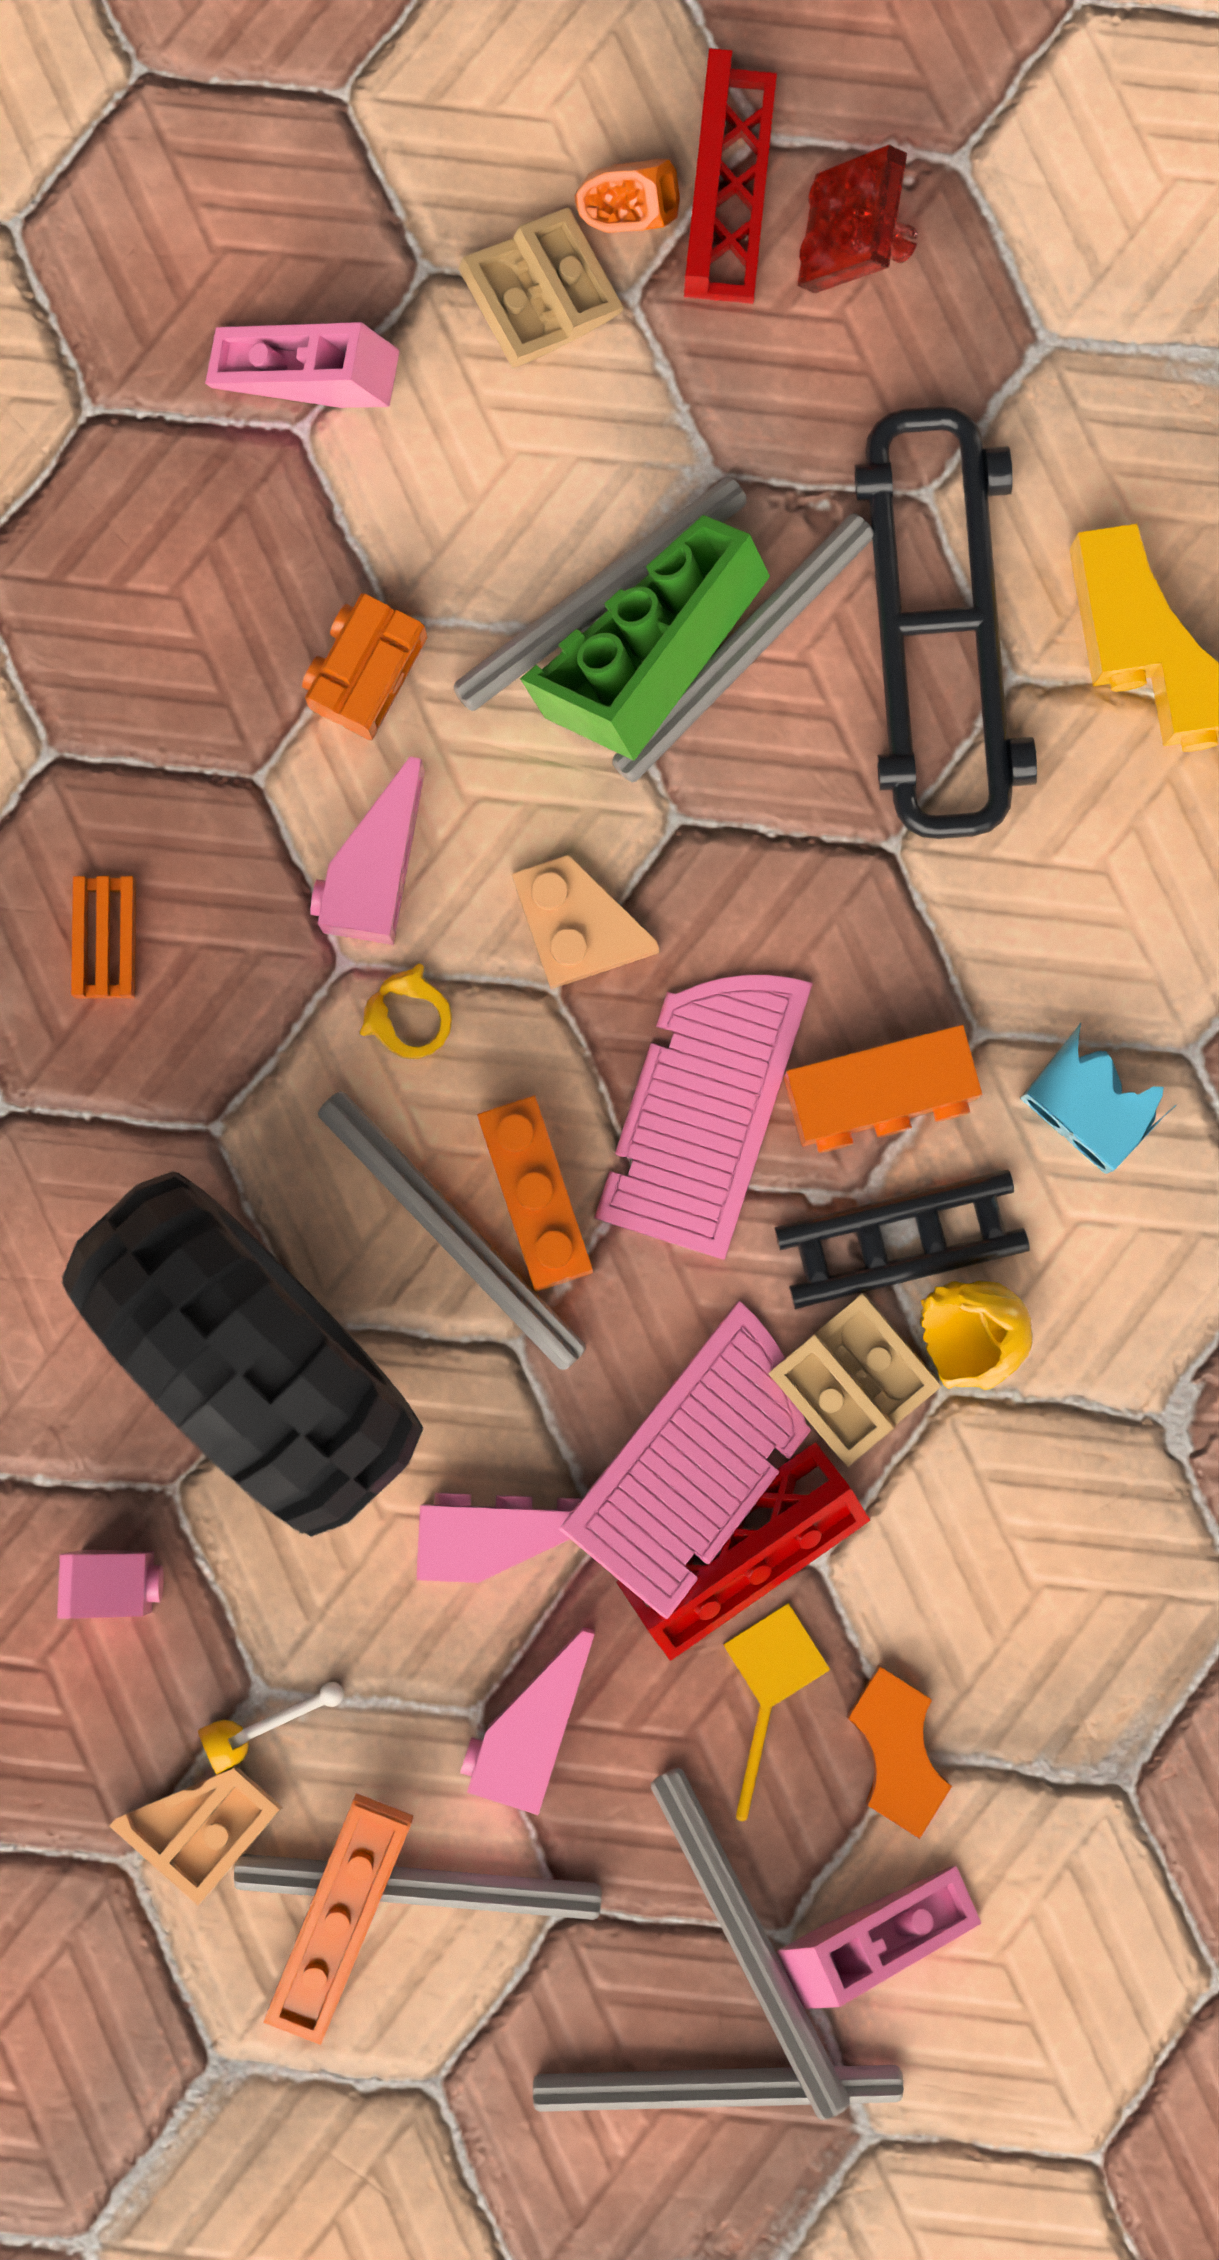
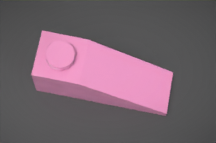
[205,322,400,408]
[310,757,425,945]
[460,1627,595,1815]
[777,1866,982,2009]

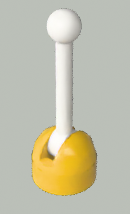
[197,1682,344,1775]

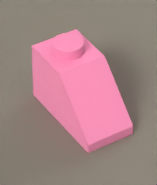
[57,1550,164,1619]

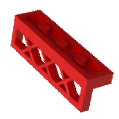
[684,48,777,304]
[616,1442,871,1661]

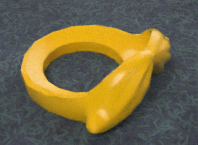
[359,964,453,1059]

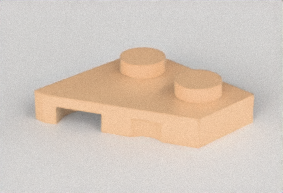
[512,855,660,990]
[109,1767,283,1906]

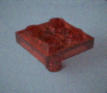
[797,144,918,293]

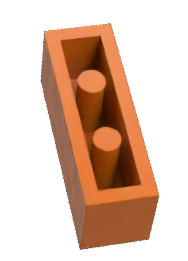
[783,1025,983,1153]
[477,1095,593,1292]

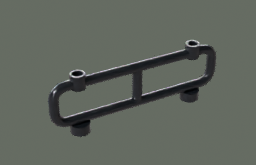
[854,406,1037,839]

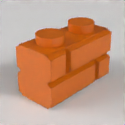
[302,593,428,741]

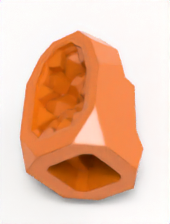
[574,159,680,233]

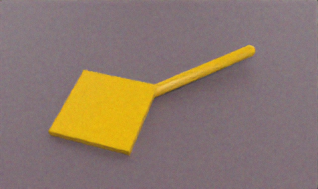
[723,1603,830,1822]

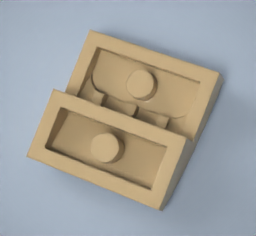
[458,207,624,369]
[768,1292,942,1467]

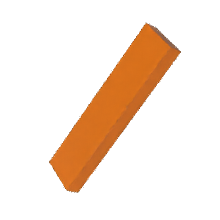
[263,1793,414,2045]

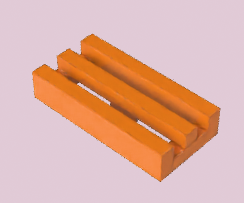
[71,876,136,998]

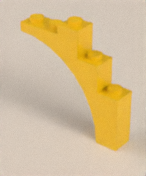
[1069,523,1219,752]

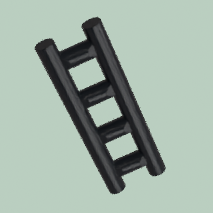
[774,1169,1030,1309]

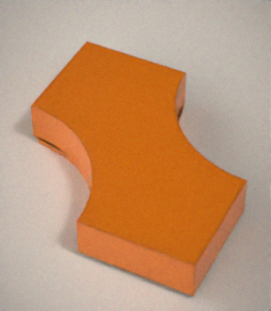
[846,1665,952,1839]

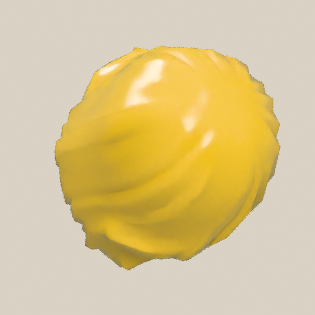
[920,1280,1033,1390]

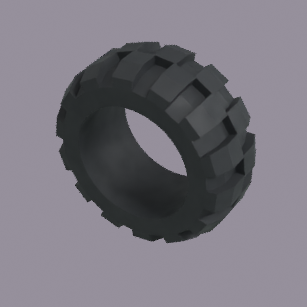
[62,1171,424,1537]

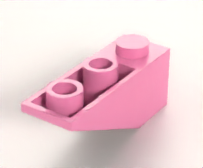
[417,1493,582,1583]

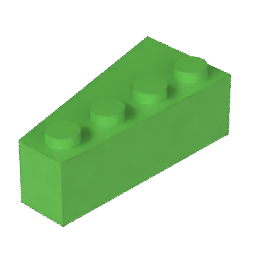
[520,515,770,761]

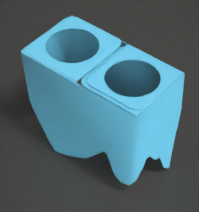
[1020,1023,1177,1174]

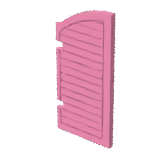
[594,975,813,1260]
[559,1301,811,1619]

